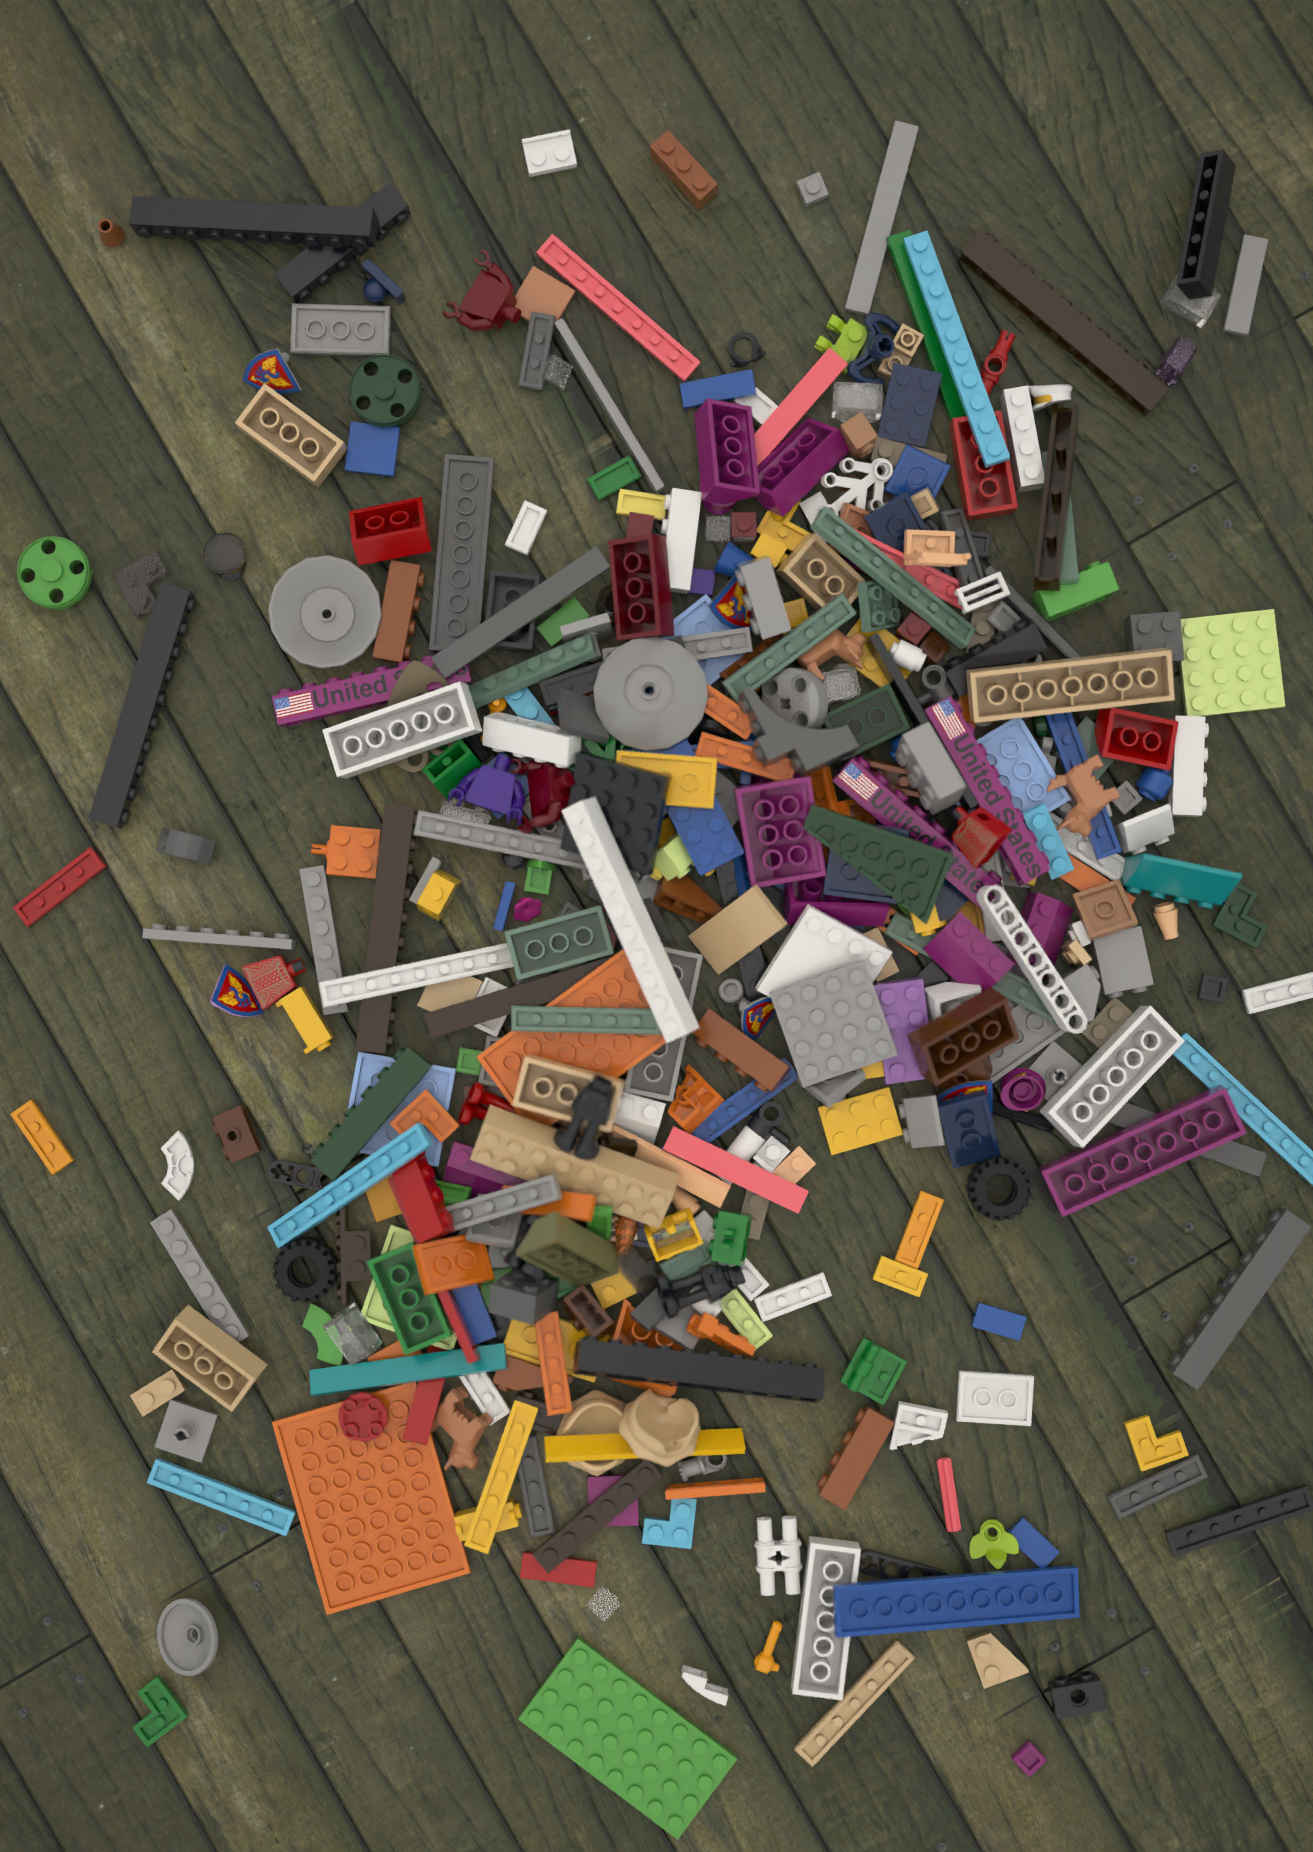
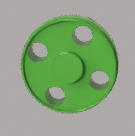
[17,536,93,610]

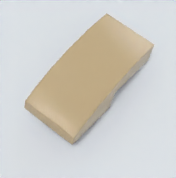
[878,324,924,378]

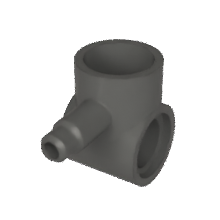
[917,665,957,707]

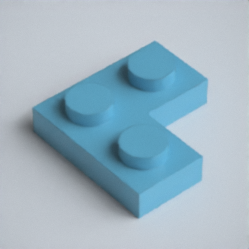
[642,1497,697,1549]

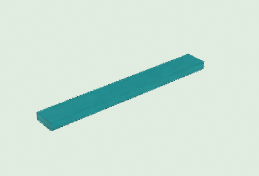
[309,1343,508,1396]

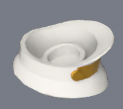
[1028,384,1073,412]

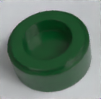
[1032,715,1047,738]

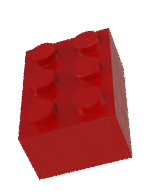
[349,497,432,566]

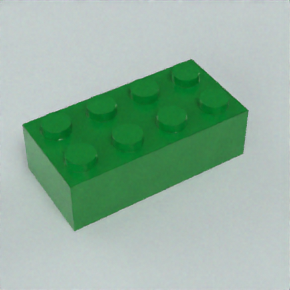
[367,1241,455,1355]

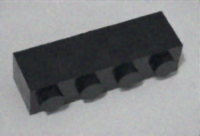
[943,618,1048,698]

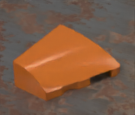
[667,1065,725,1134]

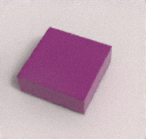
[1011,1739,1047,1777]

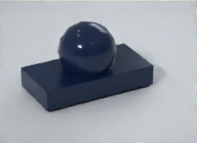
[361,258,405,305]

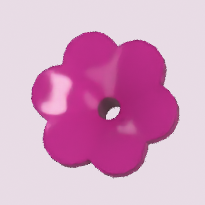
[513,897,542,922]

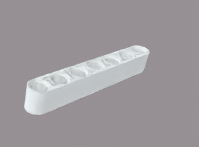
[977,886,1087,1033]

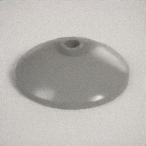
[157,1598,218,1676]

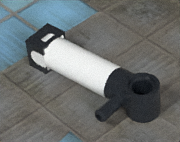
[708,1100,791,1185]

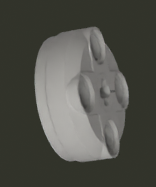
[761,668,828,729]

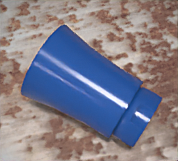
[713,541,755,578]

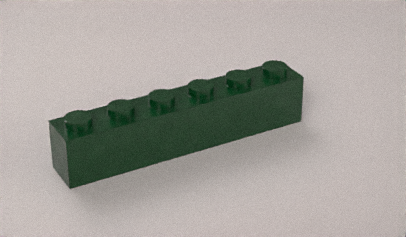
[310,1046,433,1181]

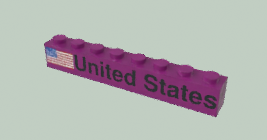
[272,655,473,728]
[924,695,1050,887]
[833,755,1003,909]

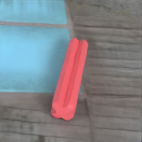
[936,1457,961,1532]

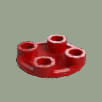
[338,1392,388,1442]

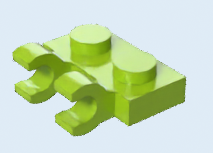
[814,314,868,375]

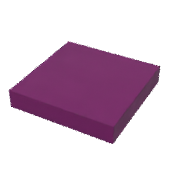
[587,1474,639,1527]

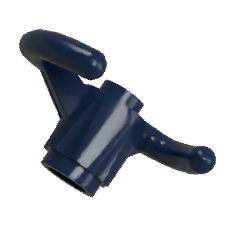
[847,313,900,387]

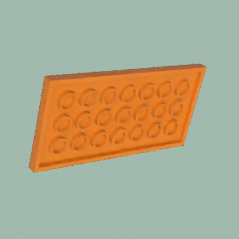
[476,949,666,1127]

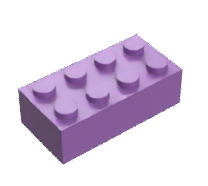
[873,977,928,1084]

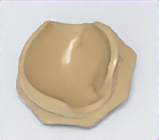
[556,1389,626,1476]
[619,1389,701,1467]

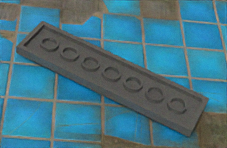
[429,454,495,652]

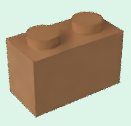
[839,411,878,460]

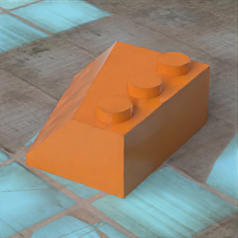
[608,1299,683,1397]

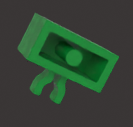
[422,739,482,799]
[708,1210,753,1266]

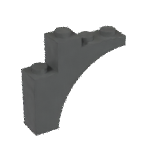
[738,686,859,777]

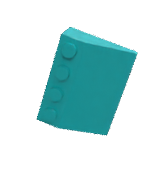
[1120,854,1242,909]

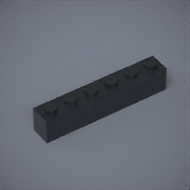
[1176,149,1236,300]
[274,183,411,304]

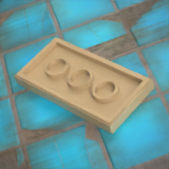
[688,884,787,975]

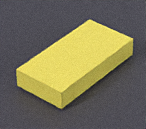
[616,489,666,522]

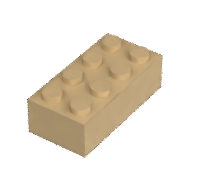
[235,383,347,488]
[512,1054,626,1132]
[152,1305,268,1412]

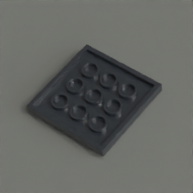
[561,752,671,875]

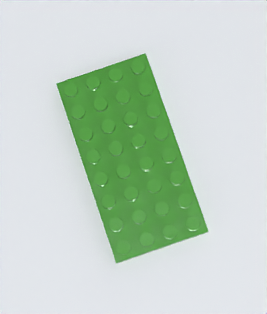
[518,1636,737,1840]

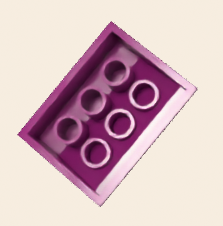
[733,776,826,888]

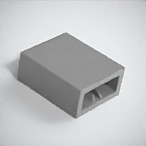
[1090,926,1154,998]

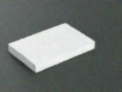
[956,1370,1034,1426]

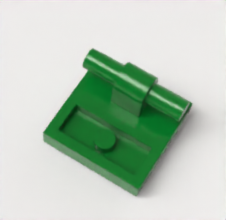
[839,1337,907,1405]

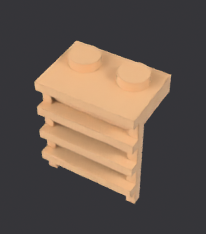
[903,529,971,567]

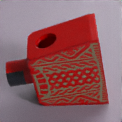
[950,806,1012,869]
[242,955,306,1010]

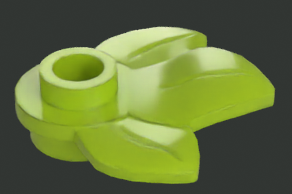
[969,1519,1019,1569]

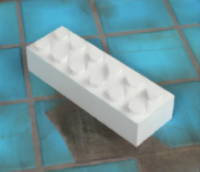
[323,682,483,779]
[1040,1005,1184,1148]
[791,1536,861,1700]

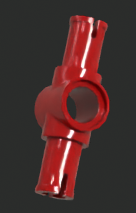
[980,330,1016,397]

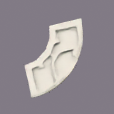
[161,1130,195,1200]

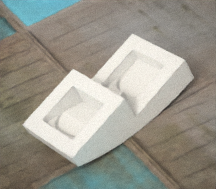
[682,1665,728,1706]

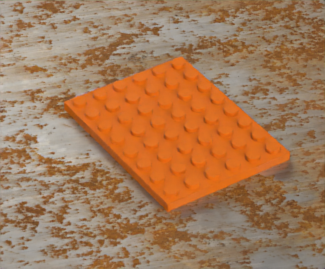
[272,1382,471,1615]

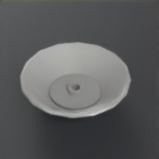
[268,555,382,669]
[593,637,708,751]

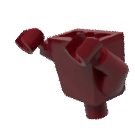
[442,250,521,332]
[510,759,575,834]

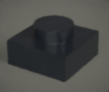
[1197,974,1228,1003]

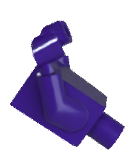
[447,755,525,825]

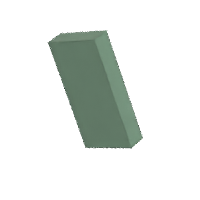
[659,1240,714,1280]

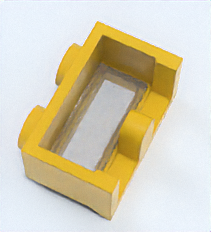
[643,1207,703,1262]

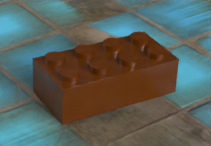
[907,987,1019,1087]

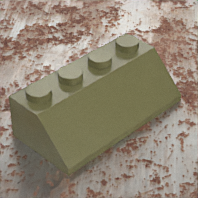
[516,1212,618,1288]

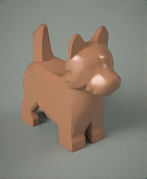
[797,628,867,681]
[1046,754,1120,838]
[431,1385,494,1471]

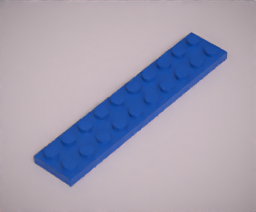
[833,1565,1080,1638]

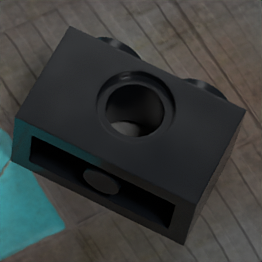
[1047,1671,1106,1719]

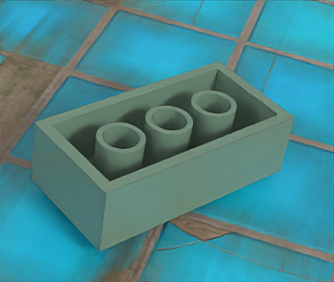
[504,905,615,981]

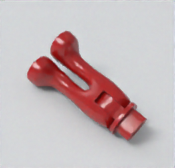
[458,1081,518,1125]

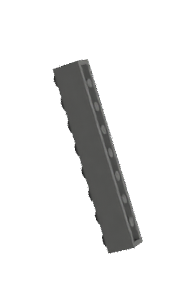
[1168,1207,1311,1391]

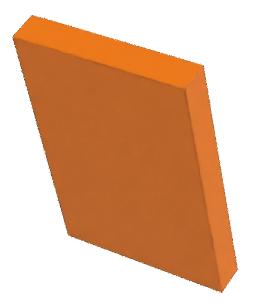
[412,1234,495,1295]

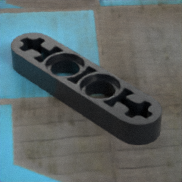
[267,1159,346,1191]
[859,1549,949,1580]

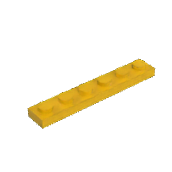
[464,1400,539,1554]

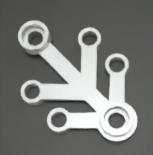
[816,457,893,516]

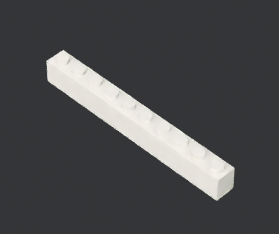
[562,797,700,1043]

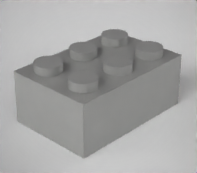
[734,555,791,639]
[895,722,966,815]

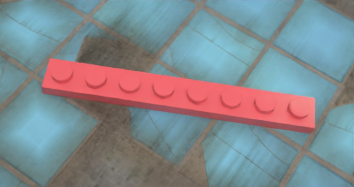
[536,234,701,383]

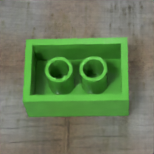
[1030,561,1119,622]

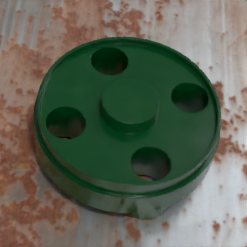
[349,354,421,428]

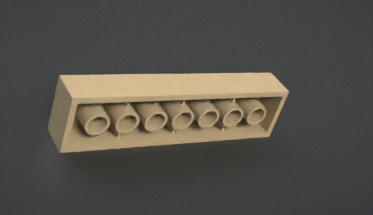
[966,647,1175,723]
[470,1105,679,1229]

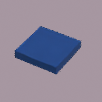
[345,421,401,478]
[884,444,951,499]

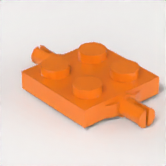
[311,825,381,880]

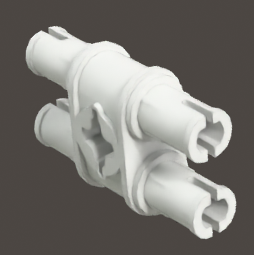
[754,1516,803,1596]

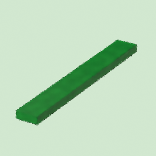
[886,230,966,422]

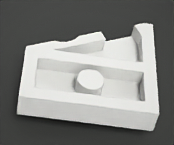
[889,1401,948,1450]

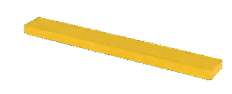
[544,1428,746,1463]

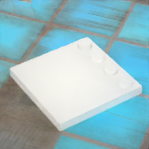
[756,904,892,998]

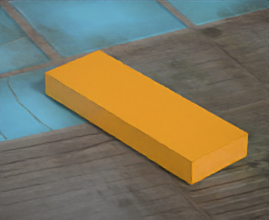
[10,1099,74,1175]
[894,1190,944,1269]

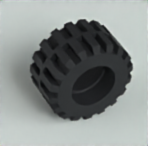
[966,1156,1032,1221]
[272,1237,338,1303]

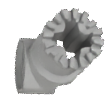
[677,1454,727,1482]

